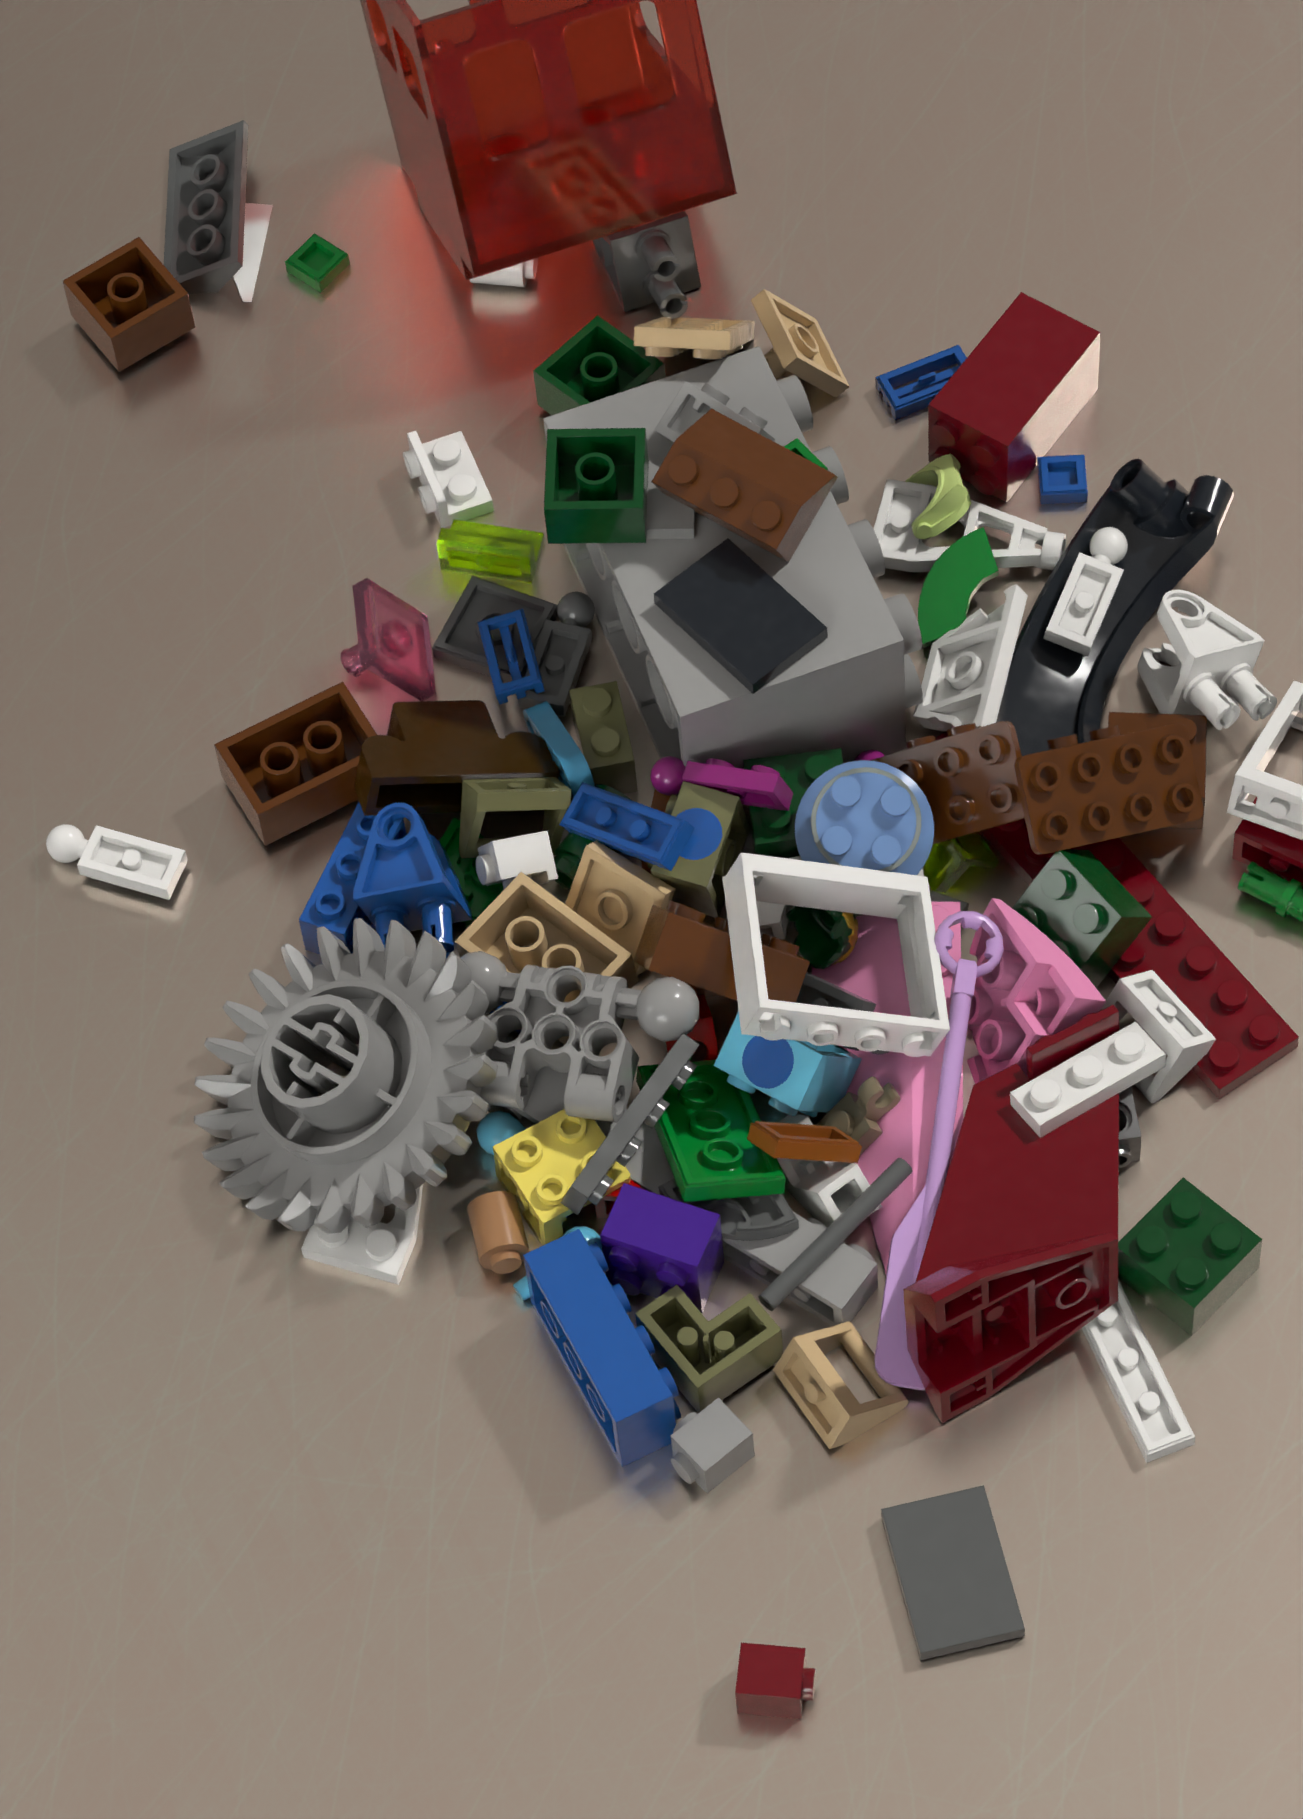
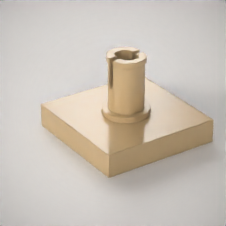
[751,289,850,398]
[565,840,676,975]

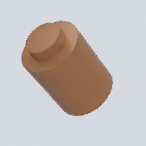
[467,1191,530,1274]

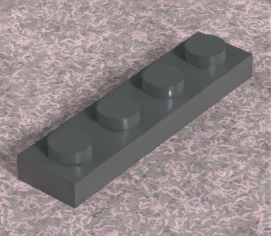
[561,1033,699,1215]

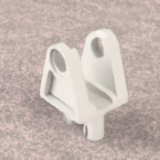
[1137,590,1277,730]

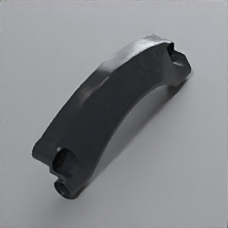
[996,459,1234,756]

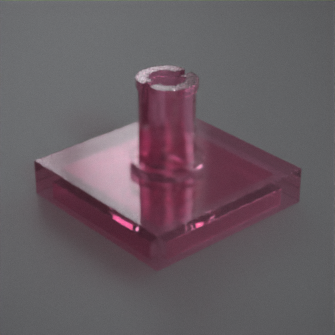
[340,578,436,701]

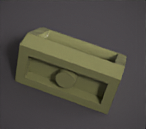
[459,777,571,858]

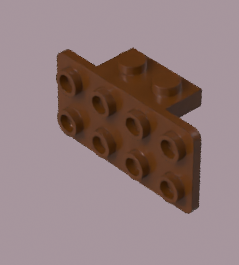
[870,721,1025,845]
[1014,723,1204,855]

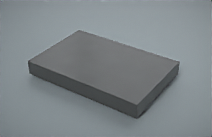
[881,1485,1025,1660]

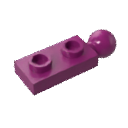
[650,756,793,811]

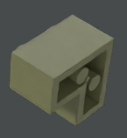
[635,1285,783,1413]

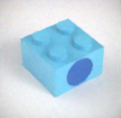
[713,1011,862,1117]

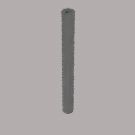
[758,1158,913,1311]

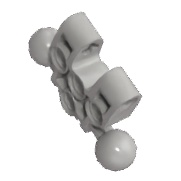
[460,951,699,1123]

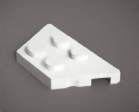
[913,584,1028,732]

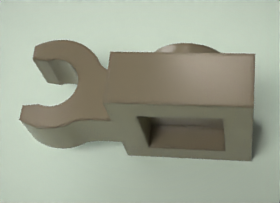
[816,1076,901,1155]

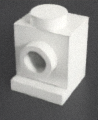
[476,831,558,889]

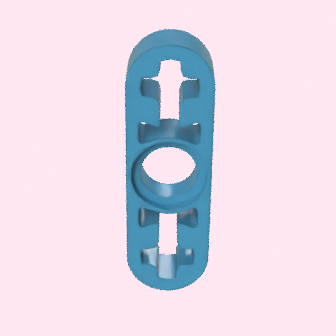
[523,701,594,798]

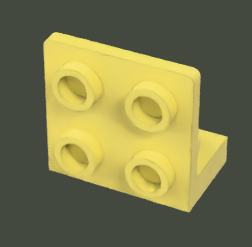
[493,1109,631,1246]

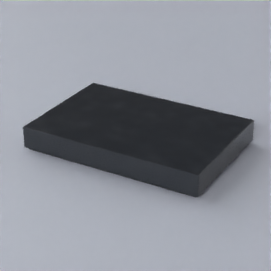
[654,538,828,694]

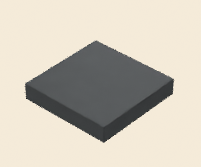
[432,575,558,682]

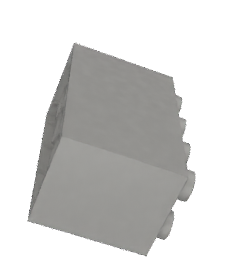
[543,346,923,805]

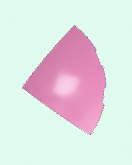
[967,898,1106,1084]

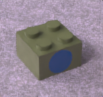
[648,781,751,917]

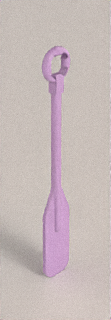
[874,911,1004,1390]

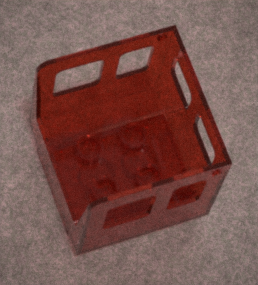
[360,0,737,280]

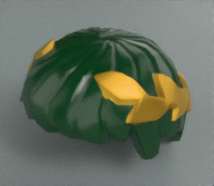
[786,906,858,969]

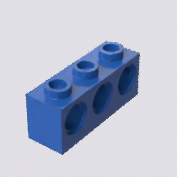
[299,802,407,955]

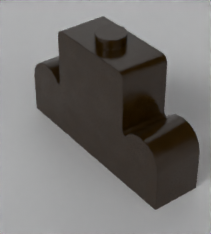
[354,700,560,816]

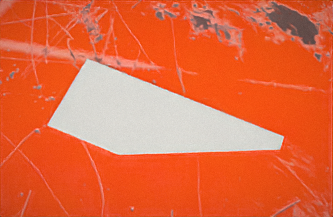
[233,203,273,302]

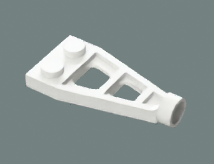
[874,479,1067,572]
[301,1184,423,1285]

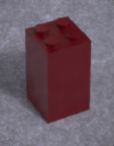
[928,292,1100,503]

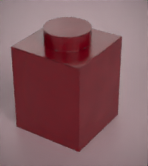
[735,1643,816,1719]

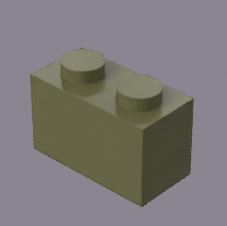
[569,681,638,794]

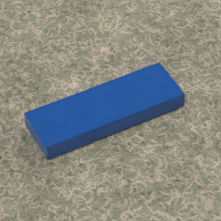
[559,782,694,871]

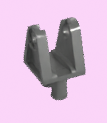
[589,196,701,319]

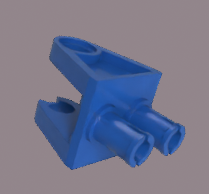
[353,803,472,953]

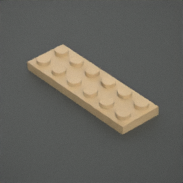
[634,317,755,359]

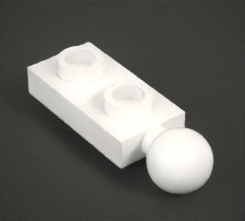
[1043,527,1128,656]
[46,824,188,900]

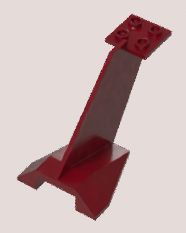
[903,1005,1119,1423]

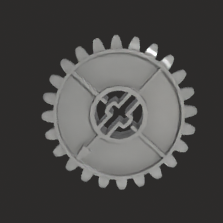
[194,918,498,1234]

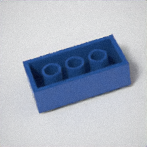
[523,1229,681,1467]

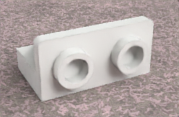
[403,430,494,529]

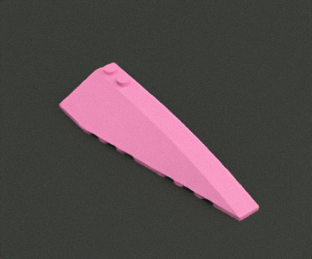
[812,902,963,1274]

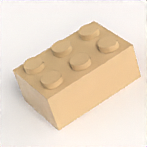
[455,872,639,1045]

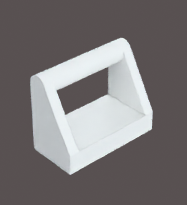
[1100,970,1216,1103]

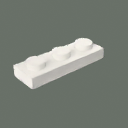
[1010,1021,1166,1138]

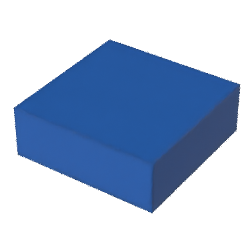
[1037,455,1088,505]

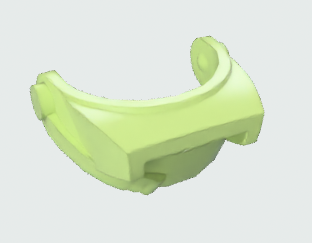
[905,454,971,539]

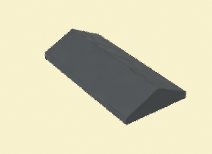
[164,120,249,294]

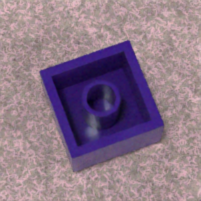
[600,1183,724,1313]

